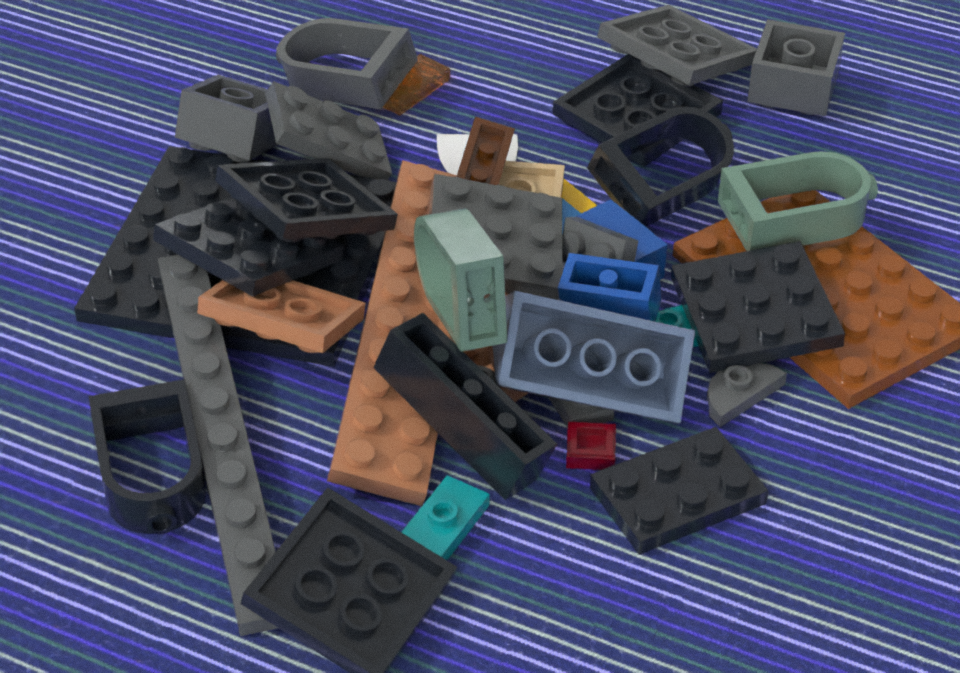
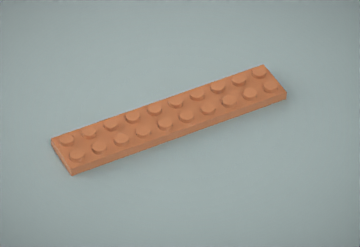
[327,160,457,506]

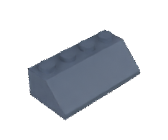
[493,291,695,424]

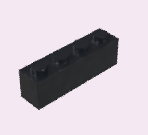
[373,313,557,500]

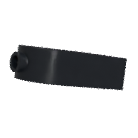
[587,107,734,227]
[88,379,206,534]

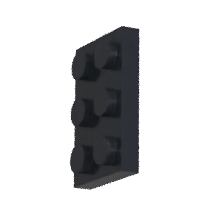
[589,427,769,555]

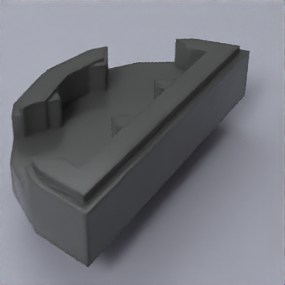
[707,363,787,427]

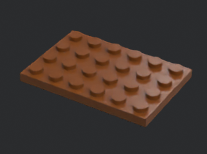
[672,190,960,409]

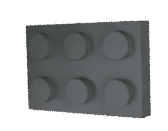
[265,81,392,180]

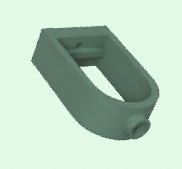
[718,151,878,251]
[414,208,507,352]

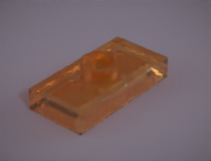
[383,54,450,116]

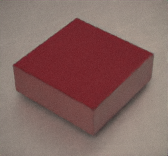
[566,422,616,470]

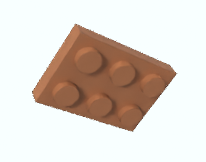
[197,280,366,353]

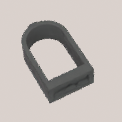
[276,18,418,110]

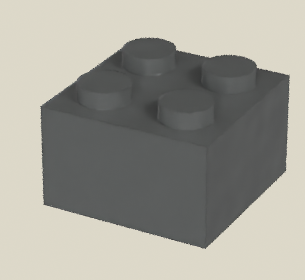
[747,19,845,116]
[175,74,279,162]

